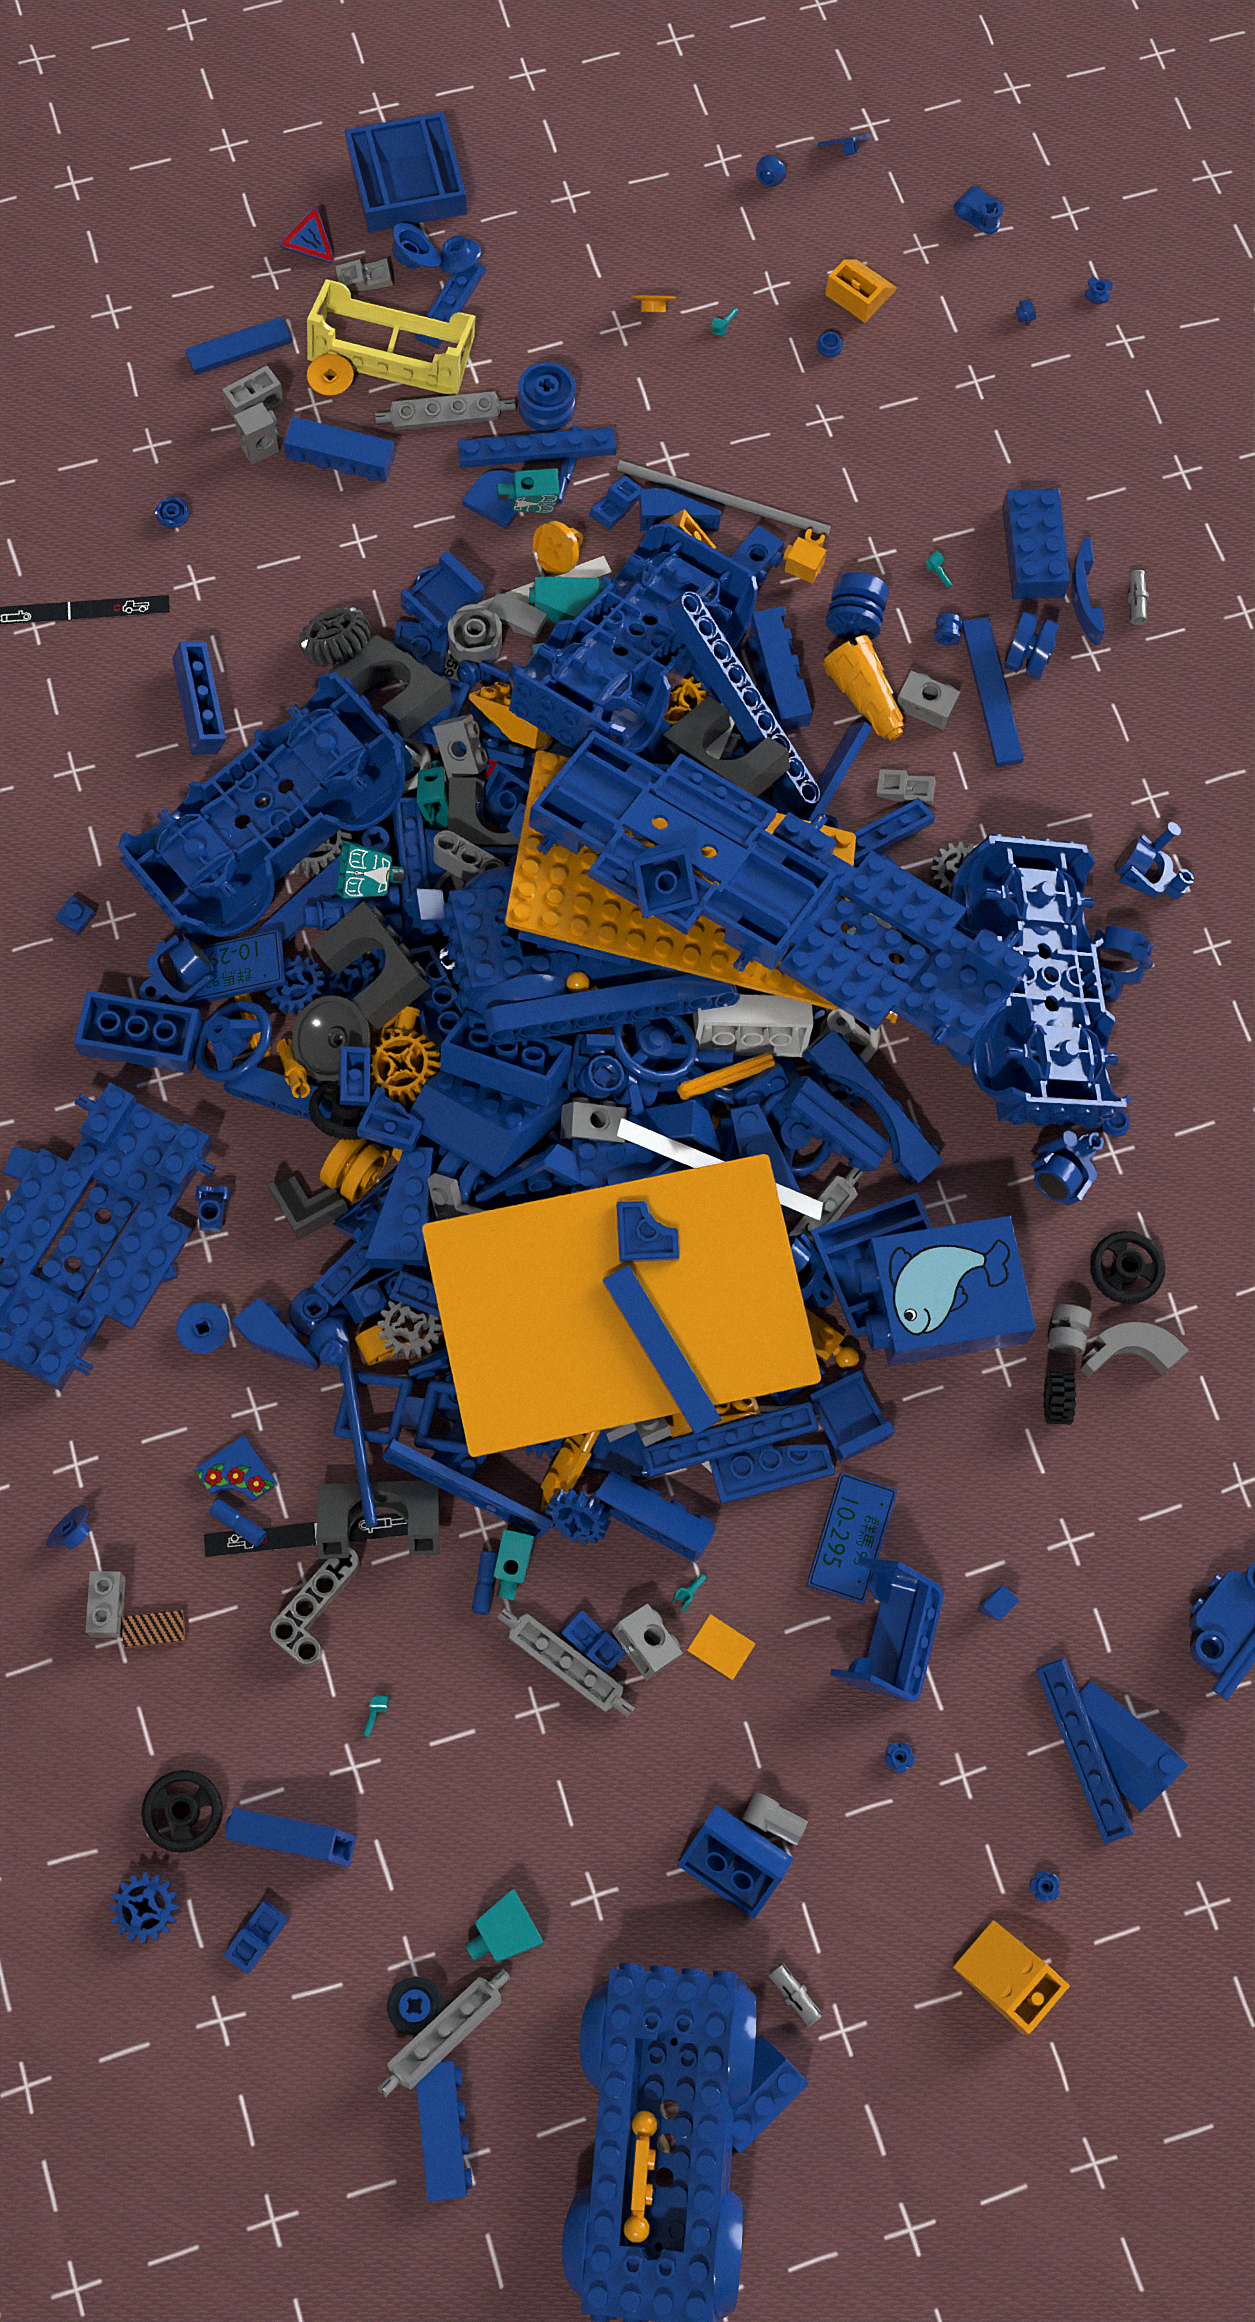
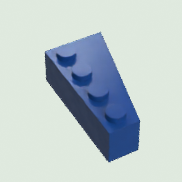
[746,606,812,731]
[410,945,465,1062]
[365,1147,439,1270]

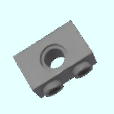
[234,402,280,465]
[896,670,960,730]
[433,714,488,780]
[560,1098,627,1143]
[85,1571,126,1638]
[612,1603,683,1681]

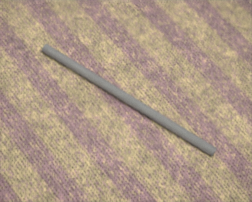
[617,460,831,536]

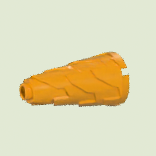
[822,635,905,741]

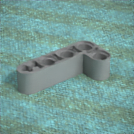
[270,1548,360,1668]

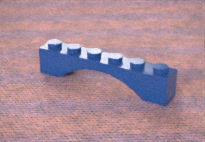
[802,1030,943,1186]

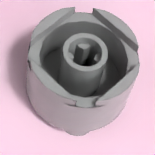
[448,604,502,668]

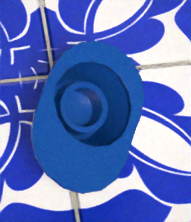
[392,223,442,269]

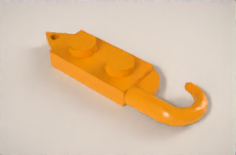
[540,1430,601,1512]

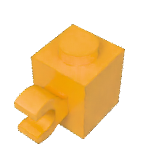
[783,529,827,584]

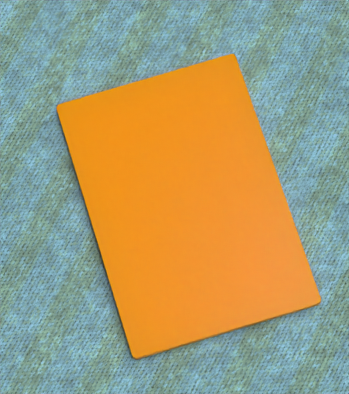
[505,750,856,1010]
[422,1154,821,1457]

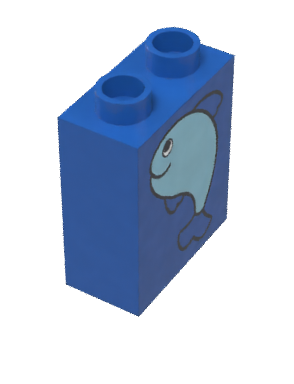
[854,1216,1036,1366]

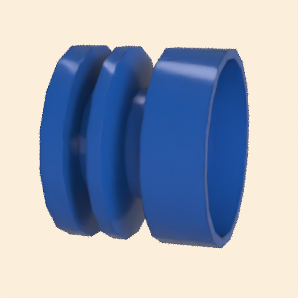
[826,572,889,641]

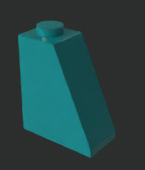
[529,577,599,623]

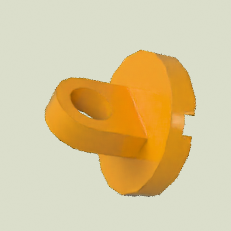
[532,521,583,576]

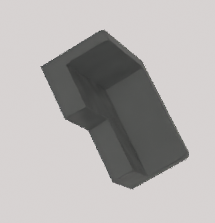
[267,1176,348,1240]

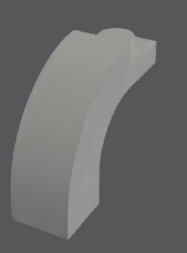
[1080,1322,1189,1378]

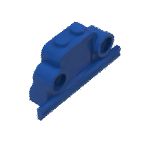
[1189,1562,1255,1701]

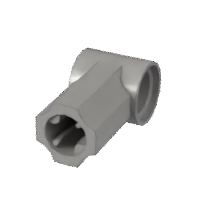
[741,1792,808,1846]

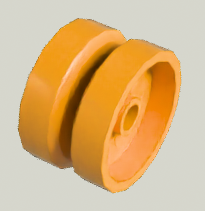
[319,1138,389,1203]

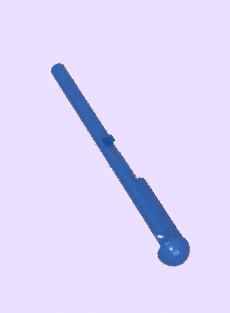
[328,1308,378,1527]

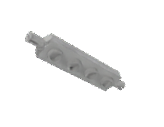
[375,391,516,431]
[787,1167,863,1248]
[497,1608,635,1718]
[377,1969,510,2097]

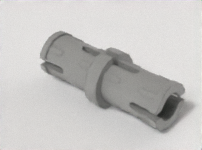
[1128,570,1149,625]
[768,1963,824,2027]

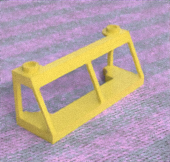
[307,279,475,396]

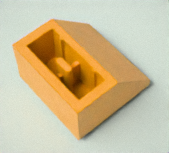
[825,259,897,323]

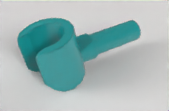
[711,307,738,336]
[926,551,952,588]
[671,1574,707,1612]
[362,1695,389,1737]

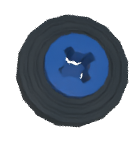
[387,1976,444,2036]

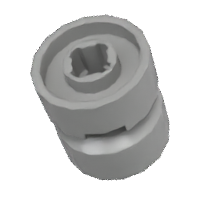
[1047,1304,1092,1355]

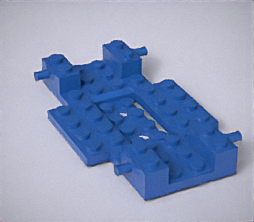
[529,730,837,972]
[773,812,1031,1057]
[0,1083,216,1392]

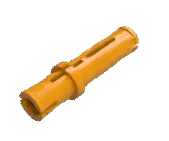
[276,1039,310,1098]

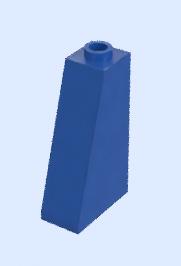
[225,1808,357,1868]

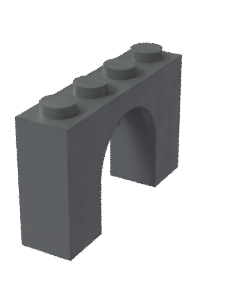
[329,635,453,739]
[663,696,790,797]
[448,777,531,847]
[311,901,431,1030]
[316,1480,440,1559]

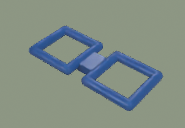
[333,1370,469,1455]

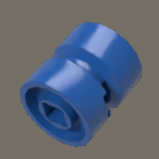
[576,1055,624,1103]

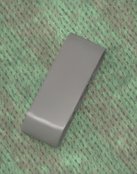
[433,831,505,882]

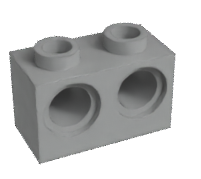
[222,365,283,419]

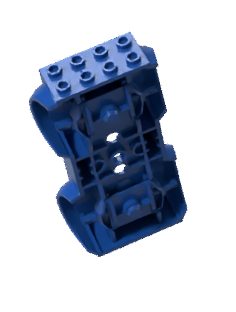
[509,521,758,754]
[117,671,414,944]
[949,834,1131,1129]
[441,866,739,1015]
[562,1963,756,2322]

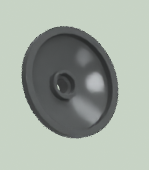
[292,996,370,1082]

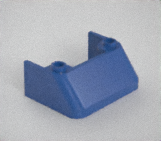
[830,1557,943,1702]

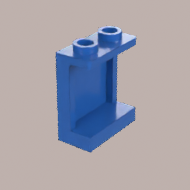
[401,550,485,639]
[807,1370,895,1463]
[584,1430,660,1481]

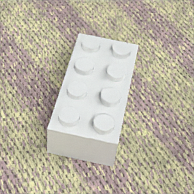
[691,993,813,1057]

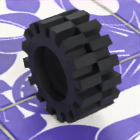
[1043,1371,1076,1425]

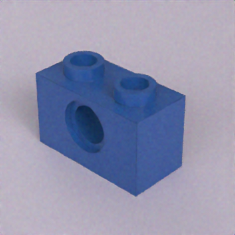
[730,525,784,586]
[396,889,445,946]

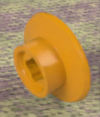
[631,295,677,312]
[307,354,354,396]

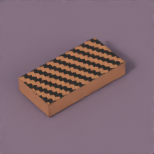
[122,1610,186,1649]

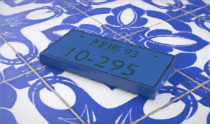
[173,930,286,1007]
[807,1472,898,1605]

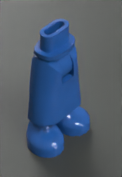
[302,885,403,937]

